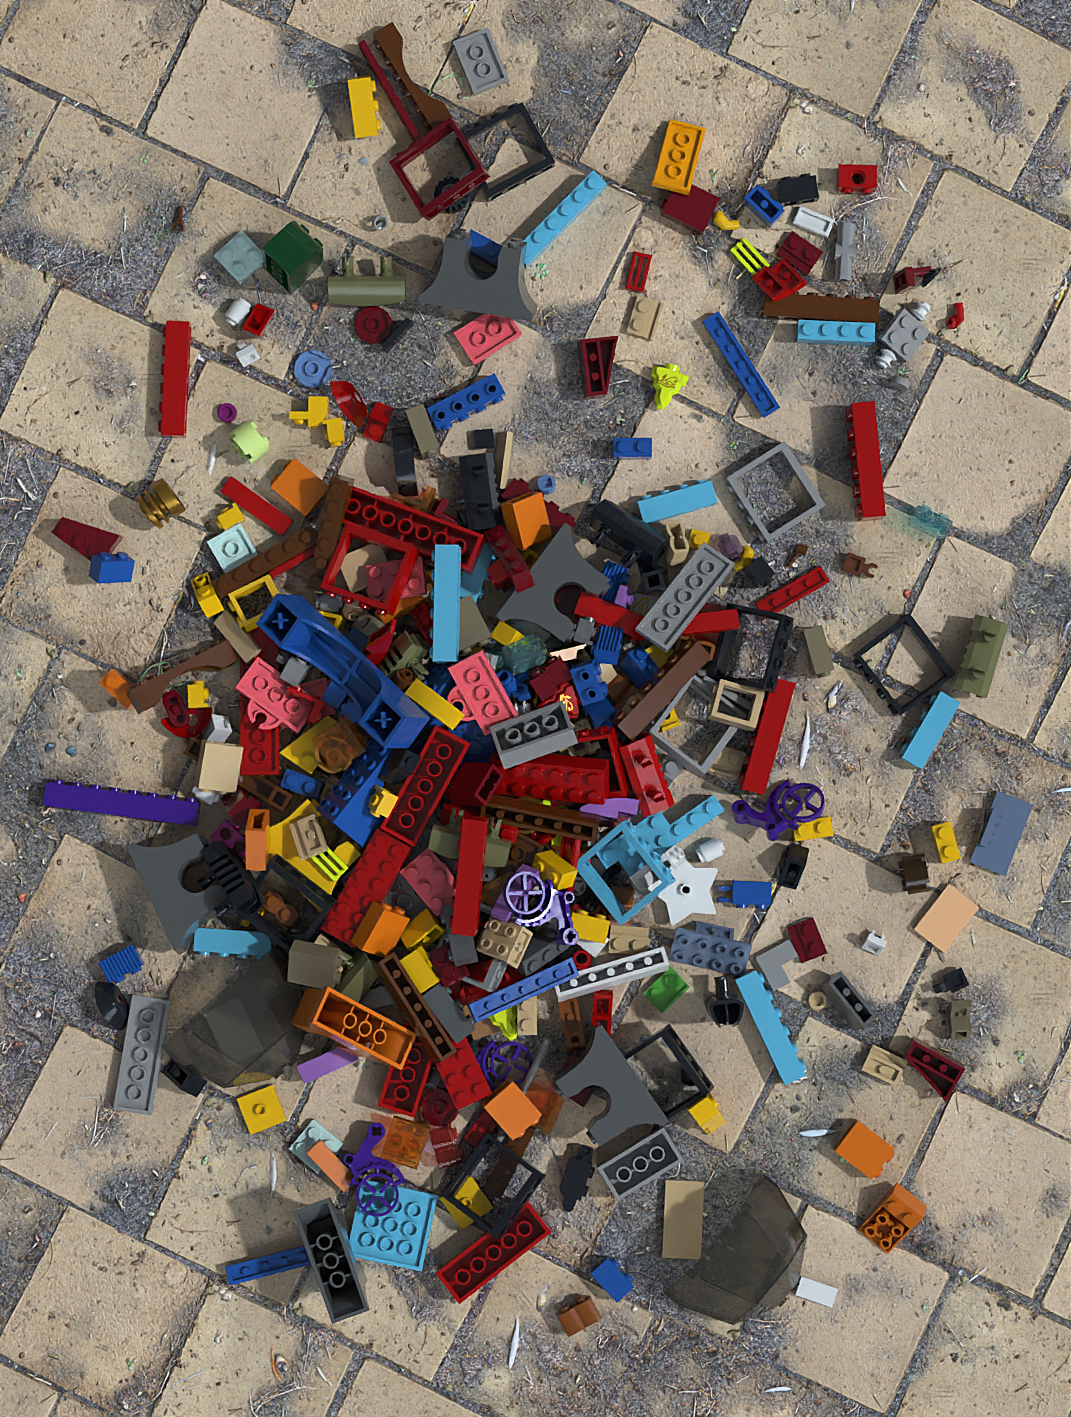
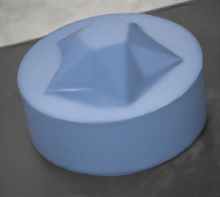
[537,475,556,495]

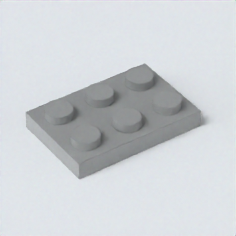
[453,27,509,96]

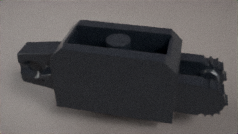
[560,1144,595,1213]

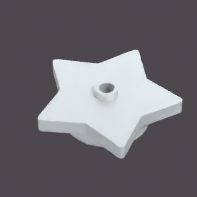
[647,861,718,926]

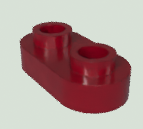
[162,691,190,728]

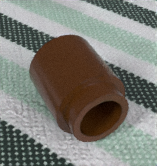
[392,668,415,693]

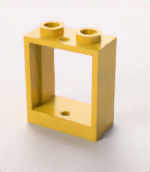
[227,574,280,632]

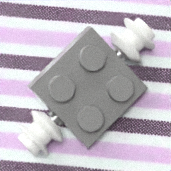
[875,301,931,369]

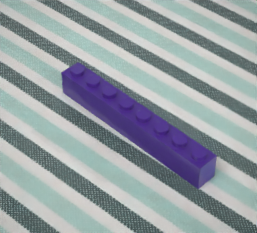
[43,779,201,826]

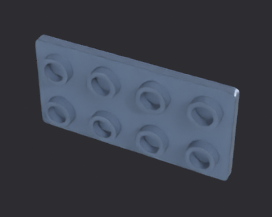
[970,791,1033,876]
[669,921,752,976]

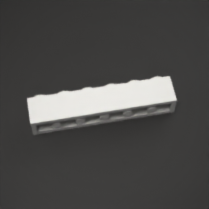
[554,947,669,1002]

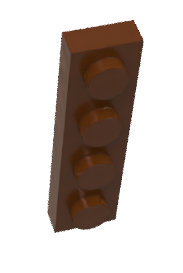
[484,1127,535,1200]

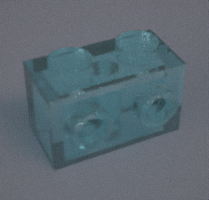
[907,504,953,541]
[502,633,547,675]

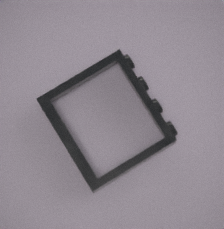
[455,102,555,202]
[707,603,794,693]
[852,613,956,716]
[238,854,338,955]
[622,1023,714,1127]
[442,1133,546,1239]

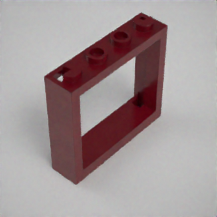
[389,117,490,221]

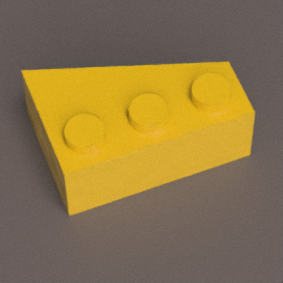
[348,75,381,138]
[279,716,345,775]
[687,1093,727,1135]

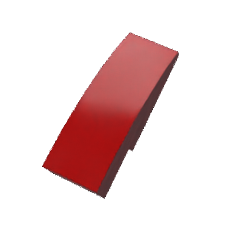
[362,618,397,666]
[591,990,613,1036]

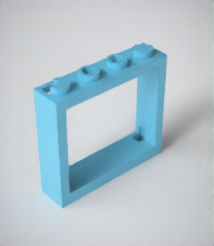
[577,819,676,925]

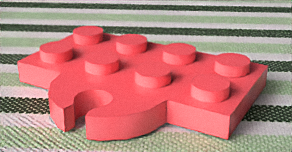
[447,649,519,736]
[235,657,312,734]

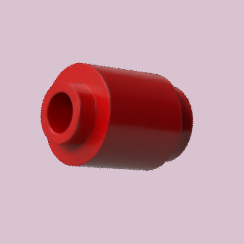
[572,950,591,971]

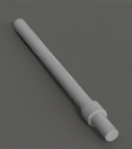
[496,1038,552,1142]

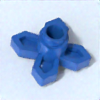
[496,664,531,702]

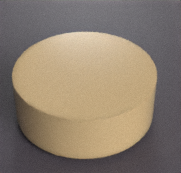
[807,990,827,1010]

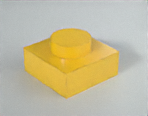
[688,529,711,550]

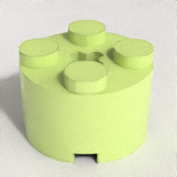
[227,419,270,465]

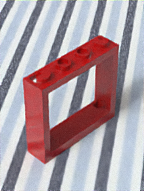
[320,524,420,616]
[549,726,630,807]

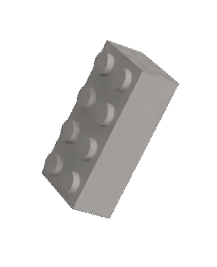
[489,701,578,769]
[597,1126,684,1201]

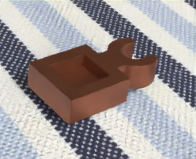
[841,552,878,578]

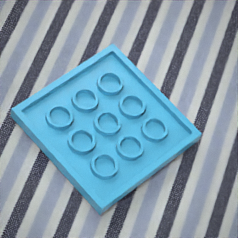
[349,1178,438,1272]

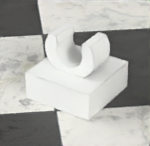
[236,341,260,367]
[861,930,887,956]

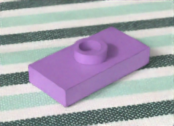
[614,585,635,610]

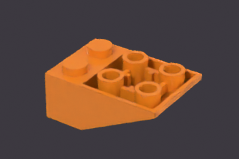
[858,1183,927,1254]

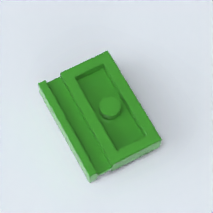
[643,966,690,1013]

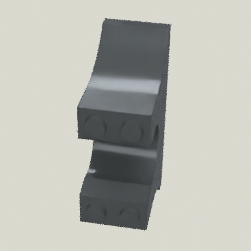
[418,228,538,321]
[496,523,611,644]
[126,833,226,955]
[552,1022,669,1146]
[293,1197,370,1324]

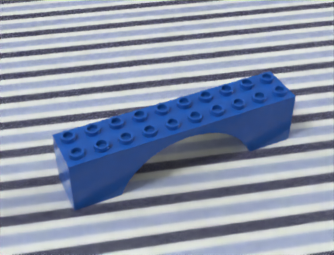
[256,594,430,748]
[316,662,464,847]

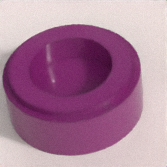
[217,403,237,423]

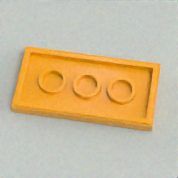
[652,119,706,195]

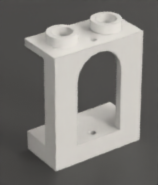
[629,845,686,893]

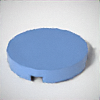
[294,350,332,389]

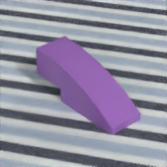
[576,798,639,822]
[491,864,540,923]
[297,1048,359,1084]

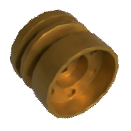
[136,478,186,529]

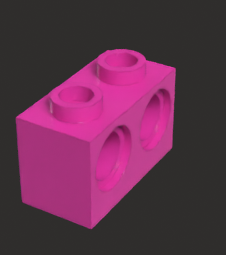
[209,820,246,859]

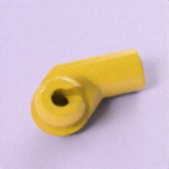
[713,211,739,230]

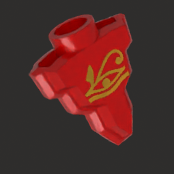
[536,681,581,719]

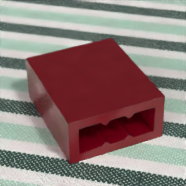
[660,184,720,236]
[444,761,504,807]

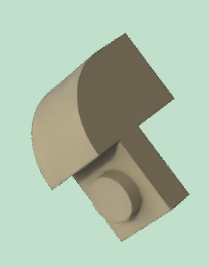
[353,610,400,645]
[948,999,971,1040]

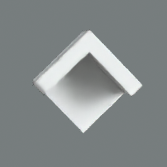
[202,714,232,742]

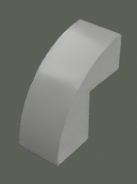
[358,986,397,1013]

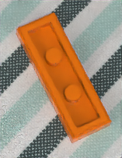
[305,1138,358,1193]

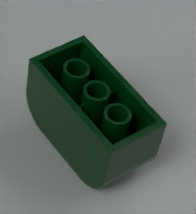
[262,221,323,295]

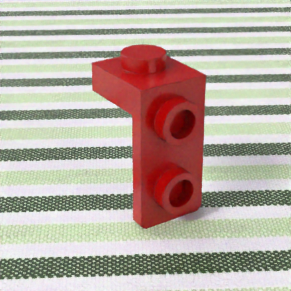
[284,686,324,725]

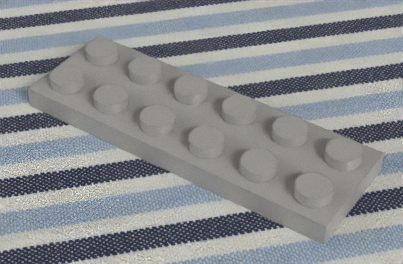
[635,542,735,653]
[113,994,171,1115]

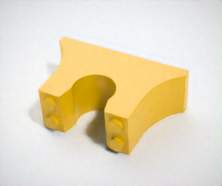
[244,799,363,915]

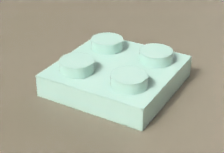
[214,230,263,284]
[207,523,259,573]
[289,1119,343,1173]

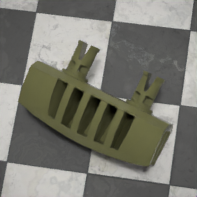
[328,256,406,306]
[954,614,1009,698]
[376,631,431,681]
[428,808,512,867]
[309,949,381,1002]

